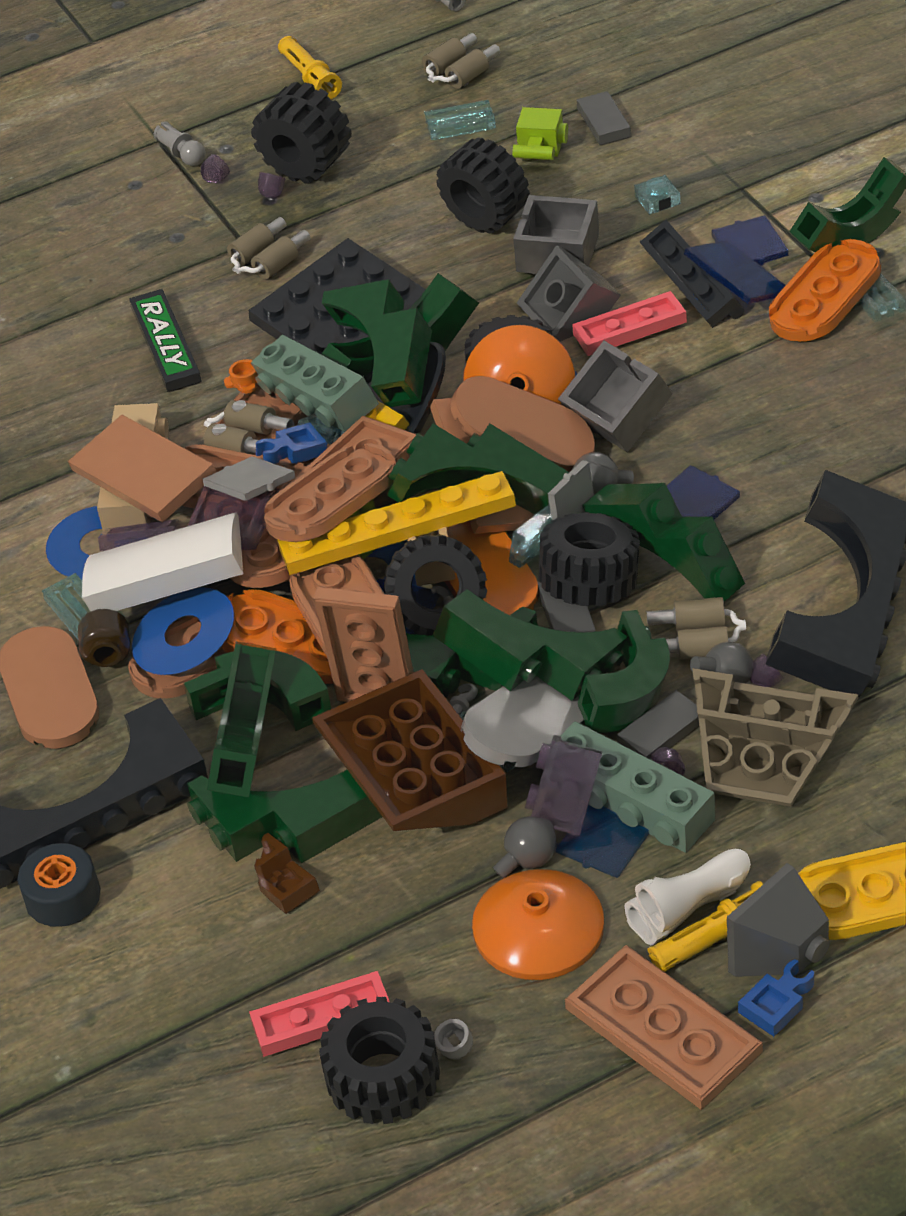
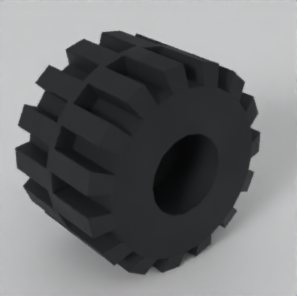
[251,82,352,184]

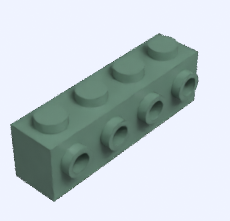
[251,335,379,432]
[545,721,715,853]

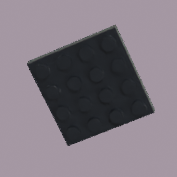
[248,238,426,354]

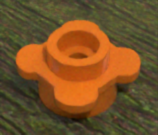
[224,359,258,394]

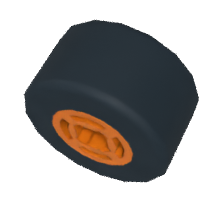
[17,843,101,927]

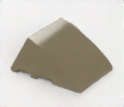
[692,668,858,807]

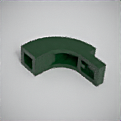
[789,157,906,252]
[578,610,670,733]
[184,651,331,731]

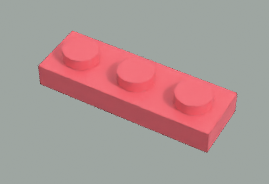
[572,291,687,356]
[249,971,390,1057]

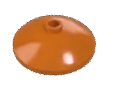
[463,325,575,405]
[472,869,604,980]

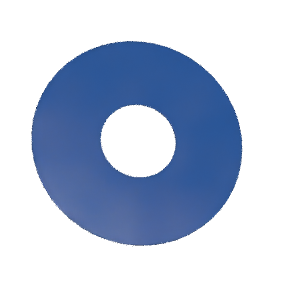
[46,506,151,580]
[132,588,234,675]

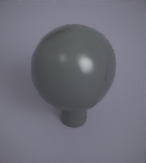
[572,452,634,495]
[690,641,754,684]
[492,816,556,879]

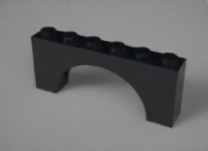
[765,470,906,701]
[0,698,208,889]

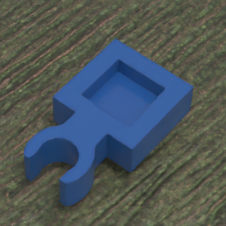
[256,423,327,464]
[738,959,814,1037]

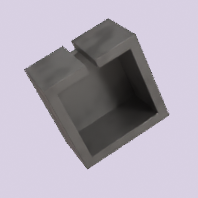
[513,195,599,274]
[558,340,673,452]

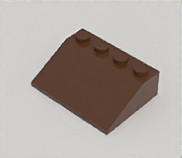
[312,669,508,831]

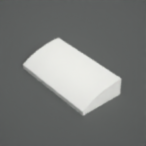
[82,512,243,611]

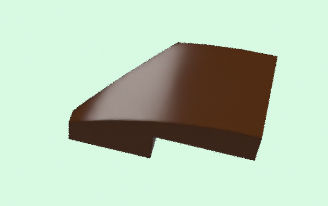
[254,833,320,914]

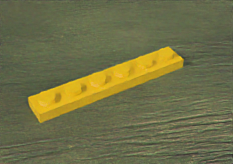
[277,471,516,575]

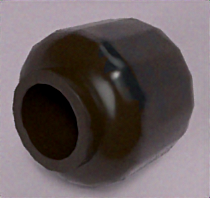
[78,609,130,667]

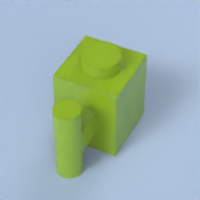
[512,107,568,160]

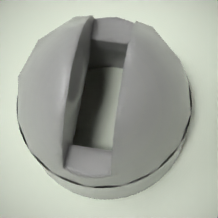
[434,1019,473,1060]

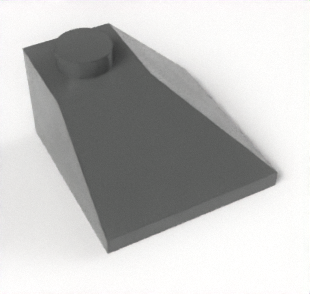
[517,245,621,342]
[727,863,830,977]

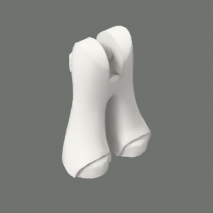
[624,849,751,945]

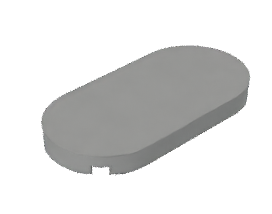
[461,676,584,767]

